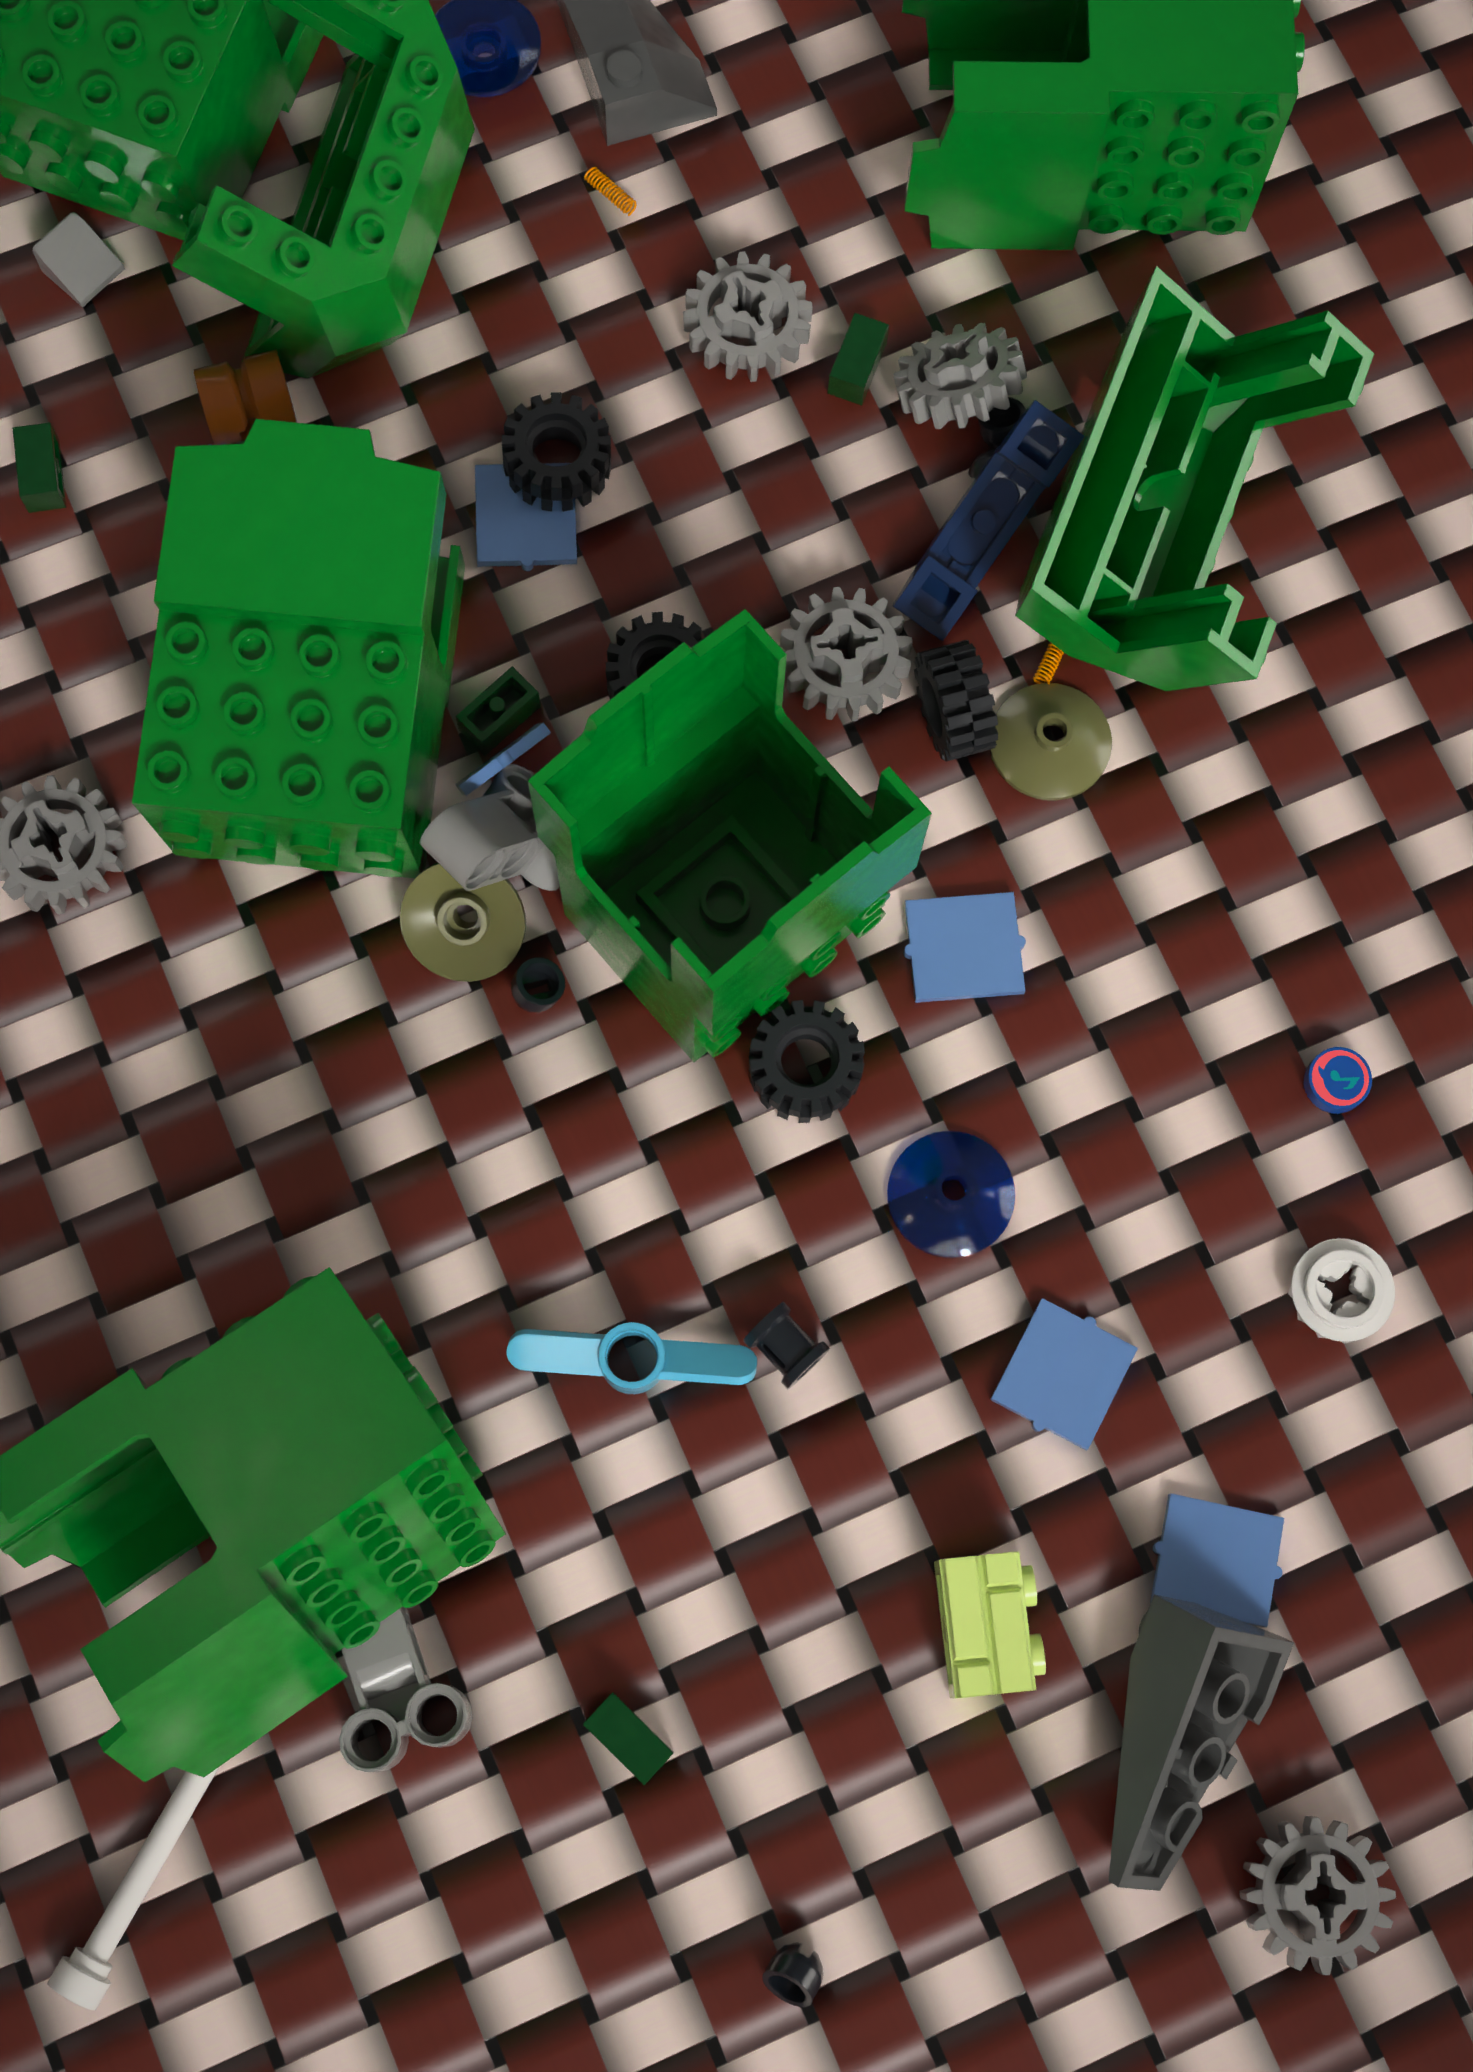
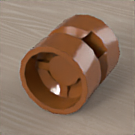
[194,349,297,445]

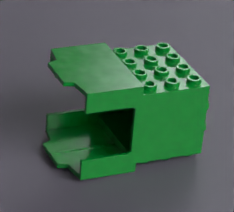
[0,0,324,240]
[902,0,1305,250]
[132,419,465,878]
[528,609,932,1063]
[0,1267,506,1782]

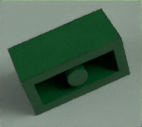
[827,313,890,405]
[12,422,66,513]
[455,666,541,756]
[583,1692,674,1785]

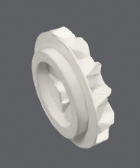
[1288,1238,1395,1344]

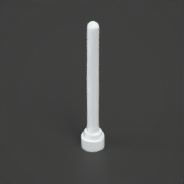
[47,1767,219,2010]

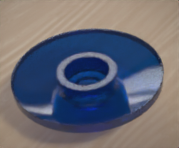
[435,0,541,97]
[887,1131,1015,1258]

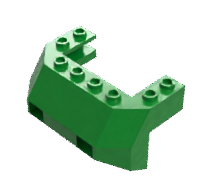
[172,0,475,379]
[1015,266,1374,691]

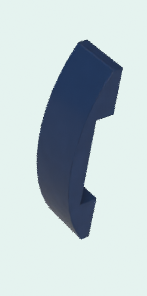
[892,400,1085,641]

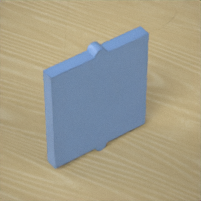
[475,463,577,571]
[455,722,551,796]
[903,892,1026,1003]
[990,1298,1138,1451]
[1150,1494,1284,1627]

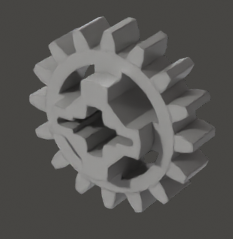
[683,251,813,382]
[894,323,1027,429]
[780,587,913,722]
[0,775,127,914]
[1240,1816,1396,1975]

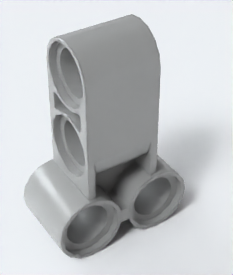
[420,764,560,891]
[339,1607,473,1772]

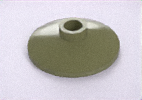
[990,683,1112,801]
[400,863,526,982]

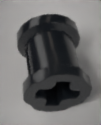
[743,1302,830,1389]

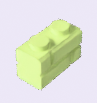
[934,1552,1046,1698]

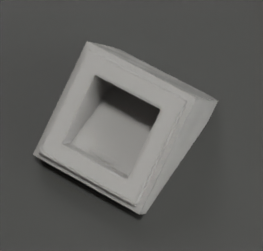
[32,212,125,307]

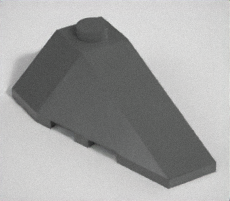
[556,0,717,146]
[1108,1594,1294,1891]

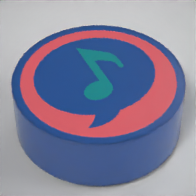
[1304,1047,1372,1114]

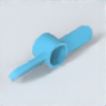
[506,1322,757,1394]

